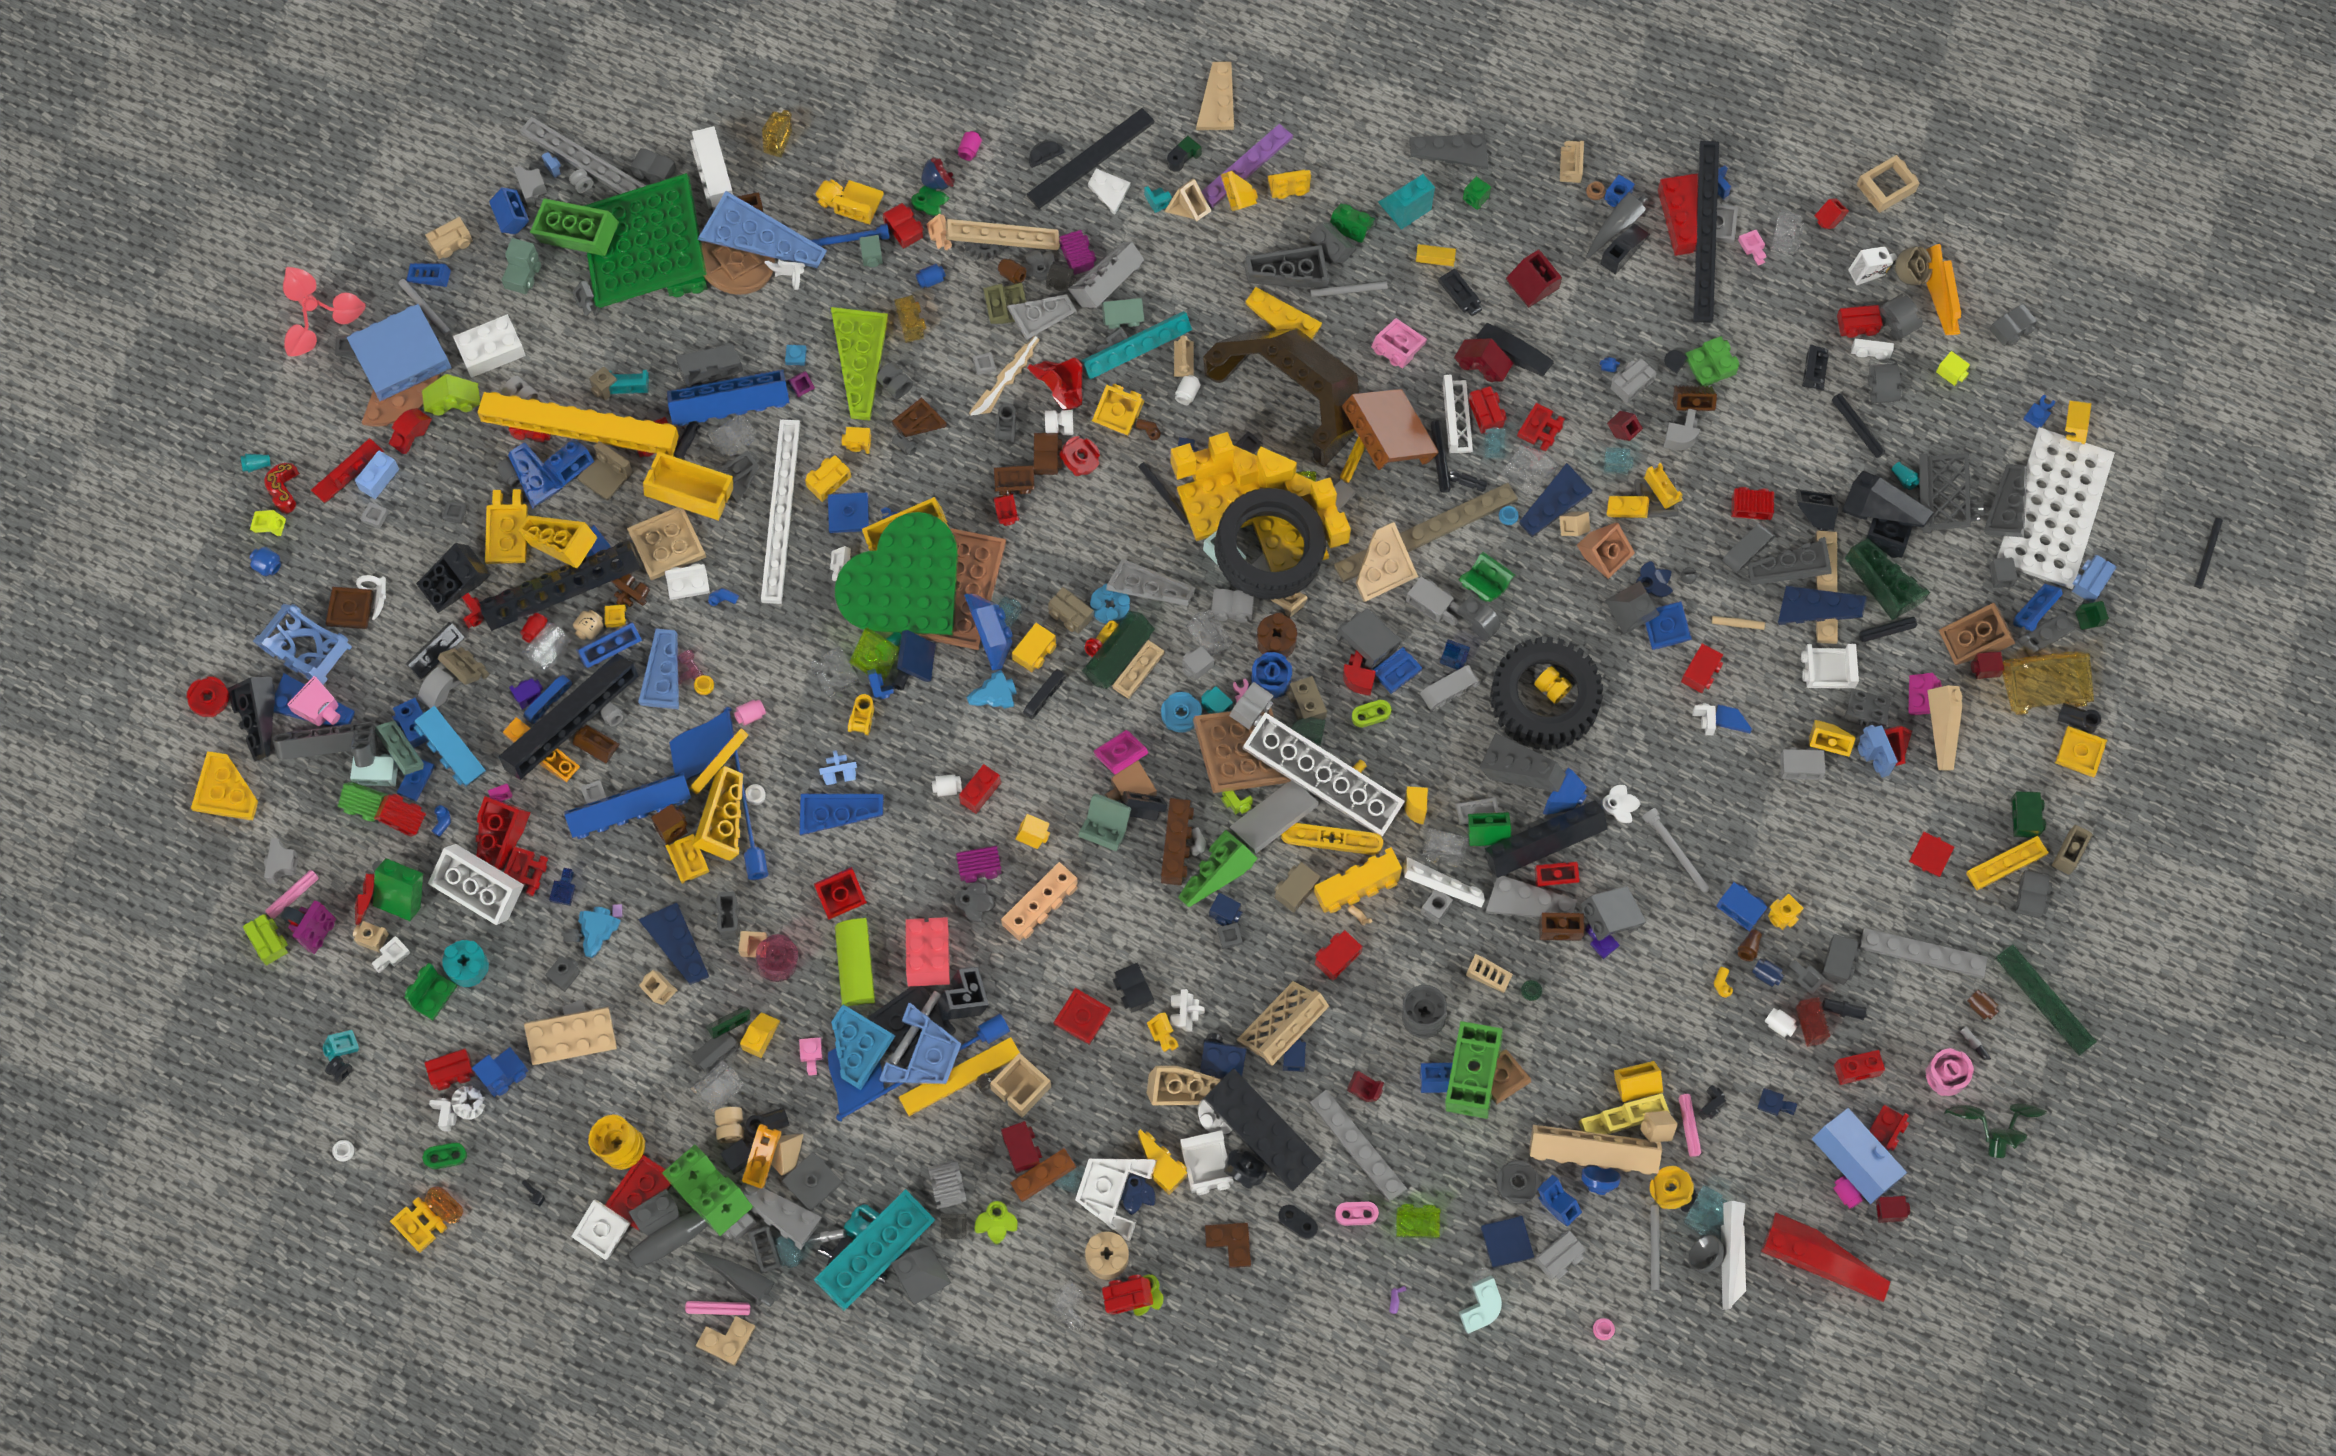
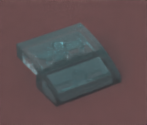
[1684,1185,1729,1241]

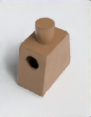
[1105,760,1157,801]

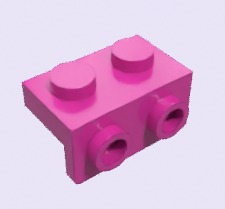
[1909,673,1942,715]

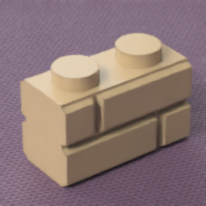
[425,217,473,259]

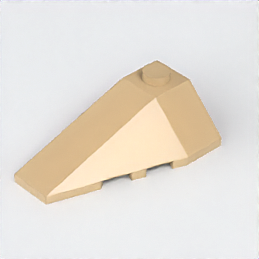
[1927,685,1962,771]

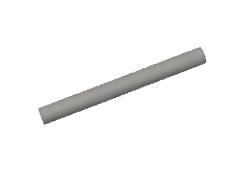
[398,279,451,336]
[1310,281,1388,297]
[889,991,941,1066]
[1651,1205,1660,1292]

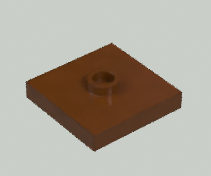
[325,587,374,629]

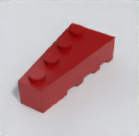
[1658,173,1698,256]

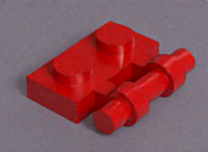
[1517,403,1565,451]
[504,846,548,897]

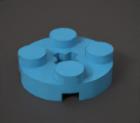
[1090,584,1130,624]
[1161,692,1202,733]

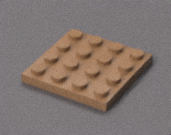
[1193,708,1291,793]

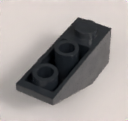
[1600,224,1650,275]

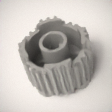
[928,1161,967,1209]

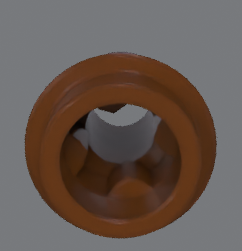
[1738,930,1762,962]

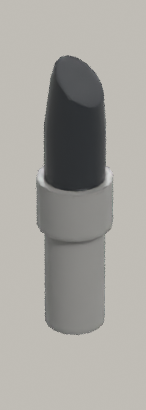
[1960,1026,1991,1060]

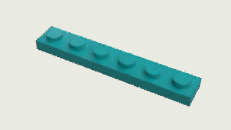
[1081,311,1192,379]

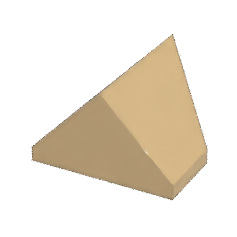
[1164,179,1211,222]
[762,1134,804,1176]

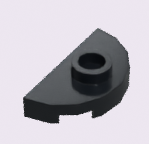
[1029,140,1066,168]

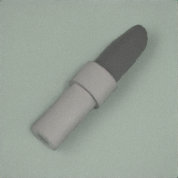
[807,1229,846,1243]

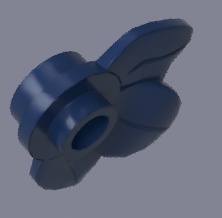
[1636,561,1673,597]
[1120,1172,1156,1215]

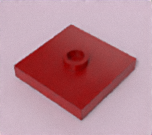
[1053,988,1111,1045]

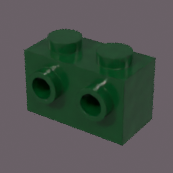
[2011,791,2046,838]

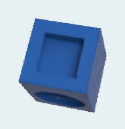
[1604,175,1635,207]

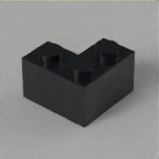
[937,967,989,1021]

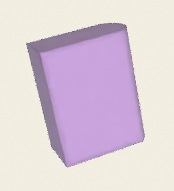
[612,904,622,918]

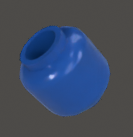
[249,547,281,576]

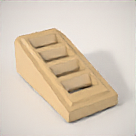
[1466,954,1513,993]

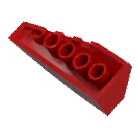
[1761,1212,1891,1302]

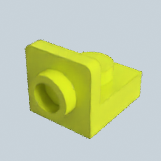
[250,510,286,536]

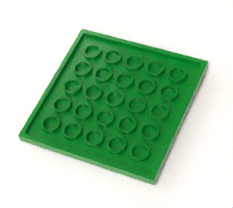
[584,173,707,308]

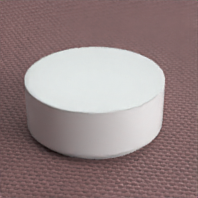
[745,784,766,805]

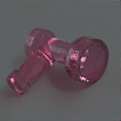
[678,650,704,685]

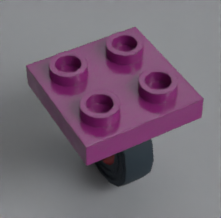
[281,900,336,955]

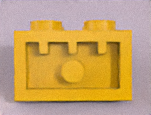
[1268,170,1311,199]
[832,180,884,225]

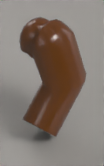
[1136,419,1160,441]

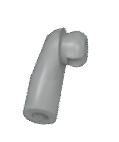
[1190,827,1206,856]

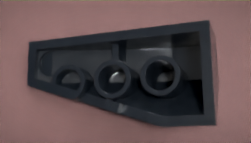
[1842,470,1933,527]

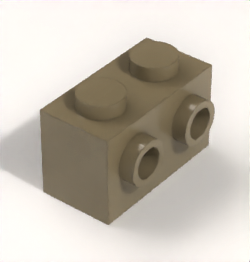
[1287,676,1327,726]

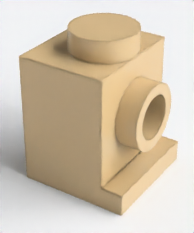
[353,921,389,953]
[639,970,677,1005]

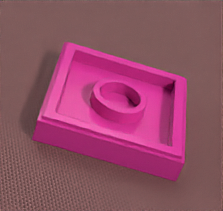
[1094,730,1148,775]

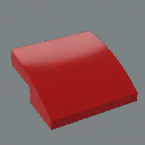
[355,874,374,925]

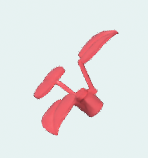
[283,267,366,356]

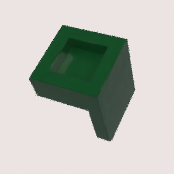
[2075,601,2109,630]

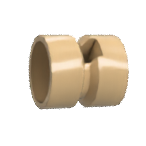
[714,1107,745,1144]

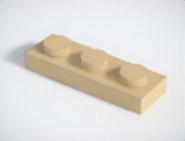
[1113,640,1165,699]

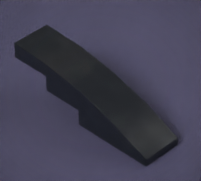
[1476,323,1554,377]

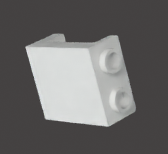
[1801,644,1859,688]
[1180,1130,1234,1195]

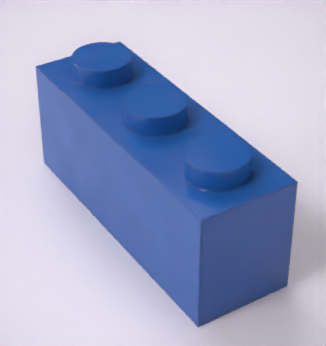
[576,622,642,668]

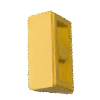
[1416,244,1456,267]

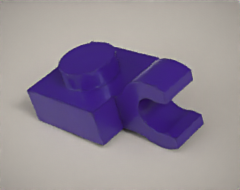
[1584,924,1620,960]

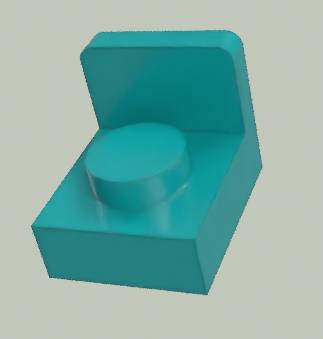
[323,1030,359,1061]

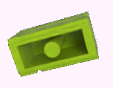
[243,914,288,966]

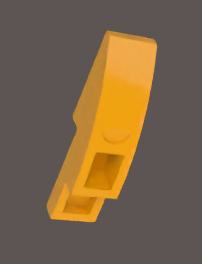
[503,717,580,783]

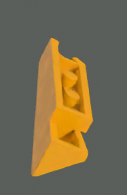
[1926,244,1961,335]

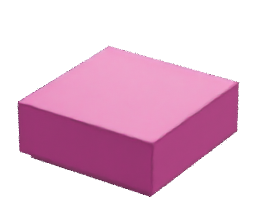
[488,784,513,801]

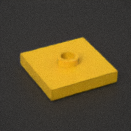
[2055,726,2107,778]

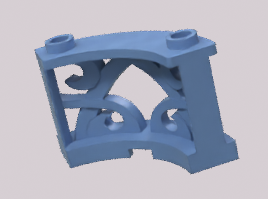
[253,604,352,685]

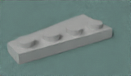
[1485,876,1577,917]

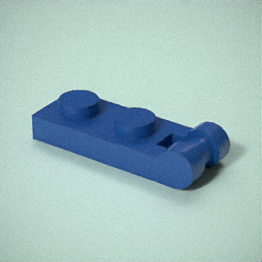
[2013,584,2063,631]

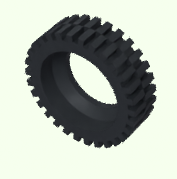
[1490,637,1603,750]

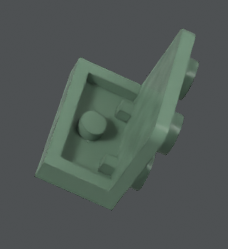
[1078,794,1131,851]

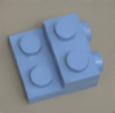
[1858,725,1898,778]

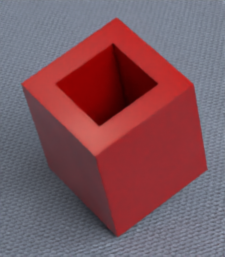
[1814,198,1849,229]

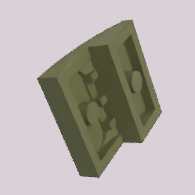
[983,283,1027,324]

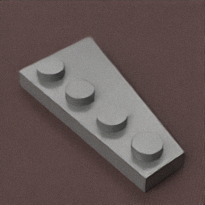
[1106,559,1196,606]
[740,1183,822,1250]

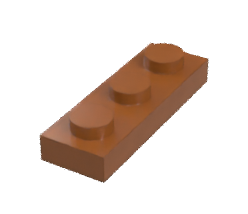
[1010,1148,1077,1202]

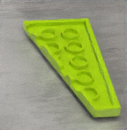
[831,307,889,421]

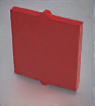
[1909,832,1954,877]

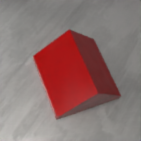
[814,867,867,920]

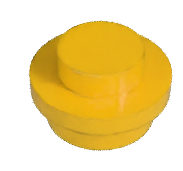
[694,675,714,695]

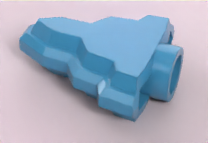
[966,670,1017,709]
[578,907,621,958]

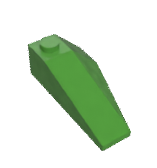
[1178,830,1258,907]

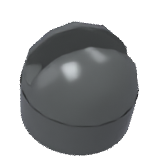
[1680,567,1697,584]

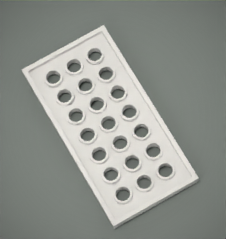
[1997,427,2115,589]

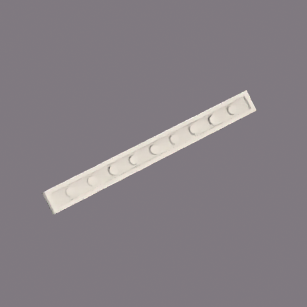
[761,419,800,604]

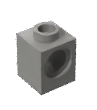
[1421,890,1453,925]

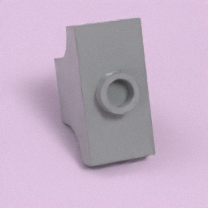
[514,165,547,208]
[264,838,298,884]

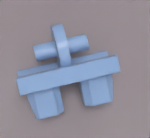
[819,750,857,785]

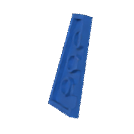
[274,673,355,727]
[800,794,884,835]

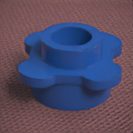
[1599,358,1620,372]

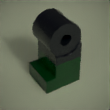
[1167,136,1202,172]

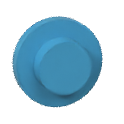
[1499,506,1519,525]

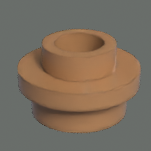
[1586,181,1606,200]

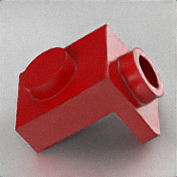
[993,493,1019,526]
[462,593,484,628]

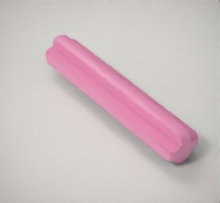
[265,870,318,919]
[1679,1094,1701,1157]
[685,1301,751,1315]

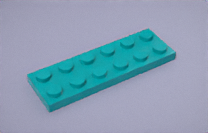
[814,1189,935,1311]

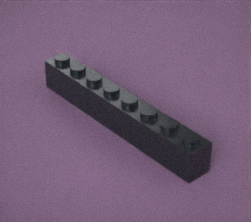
[498,653,639,780]

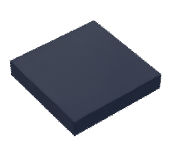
[897,630,936,682]
[1480,1216,1534,1269]

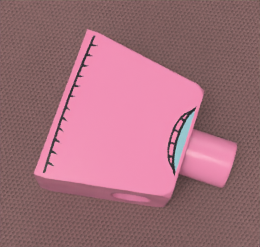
[287,676,340,726]

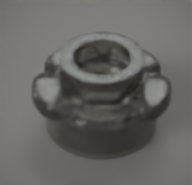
[975,1073,995,1092]

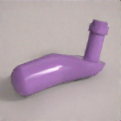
[1389,1286,1406,1314]

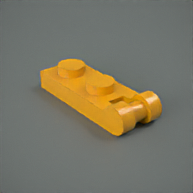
[742,1124,781,1189]

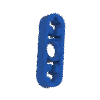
[523,675,572,724]

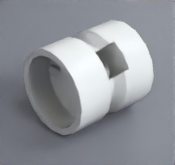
[1045,410,1073,435]

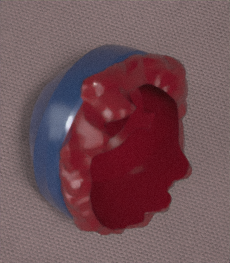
[921,157,955,190]

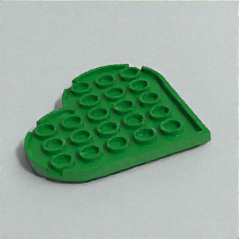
[835,512,958,635]

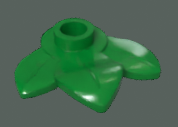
[911,186,949,216]

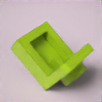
[1221,791,1253,815]

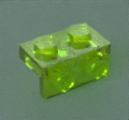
[1396,1204,1441,1238]

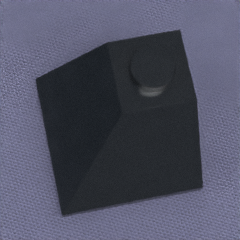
[1795,489,1839,531]

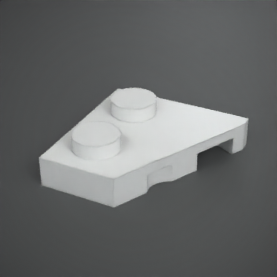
[1088,169,1131,214]

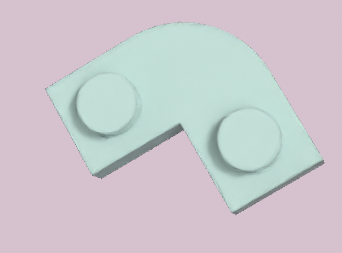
[1459,1276,1502,1334]

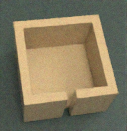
[990,1053,1051,1117]

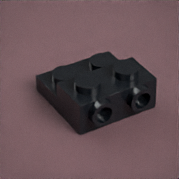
[1864,518,1913,558]

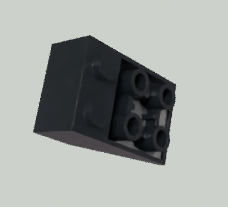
[416,543,491,613]

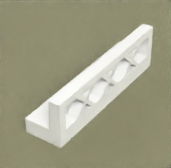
[1442,375,1473,453]

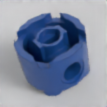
[1251,652,1292,698]

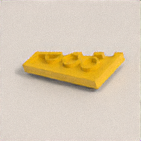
[1246,287,1322,339]

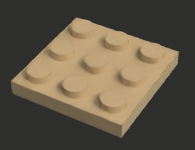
[627,507,706,581]

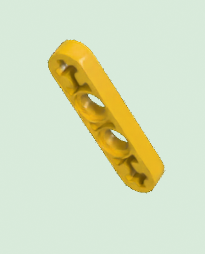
[689,728,749,795]

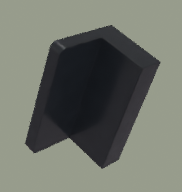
[1120,791,1167,821]

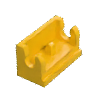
[2065,401,2092,444]
[1644,463,1683,509]

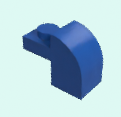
[1538,1175,1582,1226]

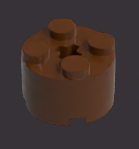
[1256,613,1298,658]

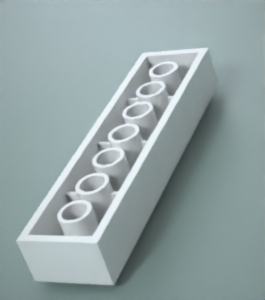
[1243,712,1405,837]

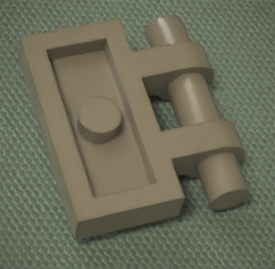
[438,647,489,685]

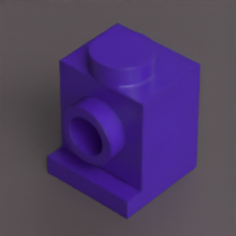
[509,678,544,710]

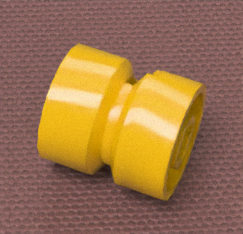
[1534,666,1573,704]

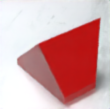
[1884,726,1912,766]

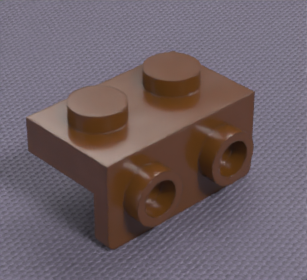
[994,466,1035,495]

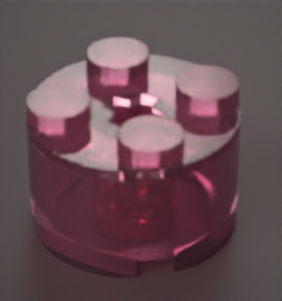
[756,934,798,982]

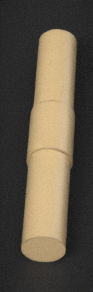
[1712,616,1765,630]

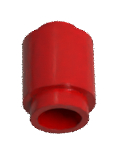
[520,613,548,644]

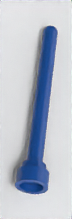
[810,224,890,246]

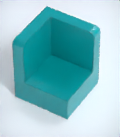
[1144,186,1172,213]

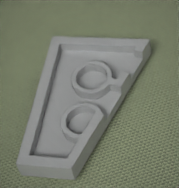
[1007,294,1076,340]

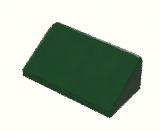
[706,1007,750,1039]

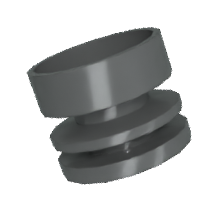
[1402,985,1447,1038]

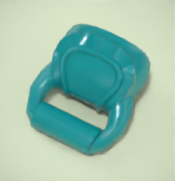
[843,1204,880,1239]

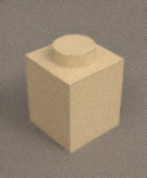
[1640,1111,1678,1142]

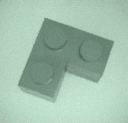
[502,238,541,294]

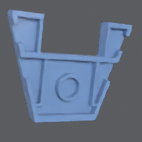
[879,1003,961,1084]

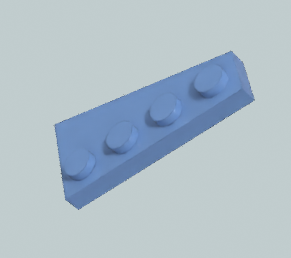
[638,629,679,709]

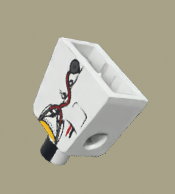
[1848,247,1897,285]

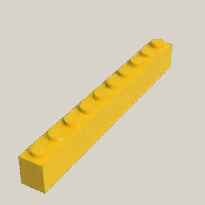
[478,392,679,456]

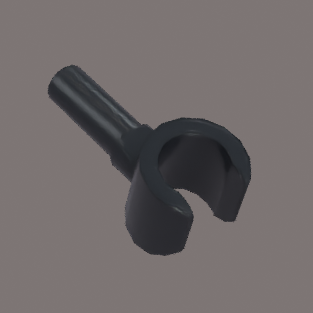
[522,1180,545,1207]

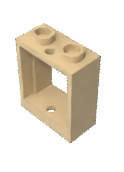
[1857,155,1919,213]

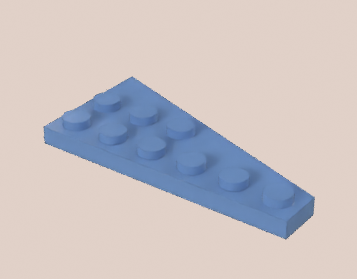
[697,191,827,268]

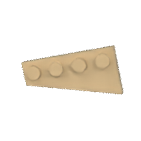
[1196,62,1234,130]

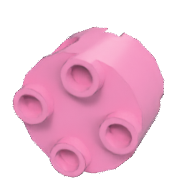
[1925,1048,1974,1096]

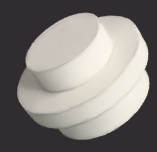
[332,1140,354,1162]

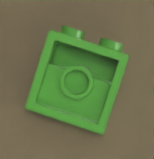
[1684,336,1739,387]

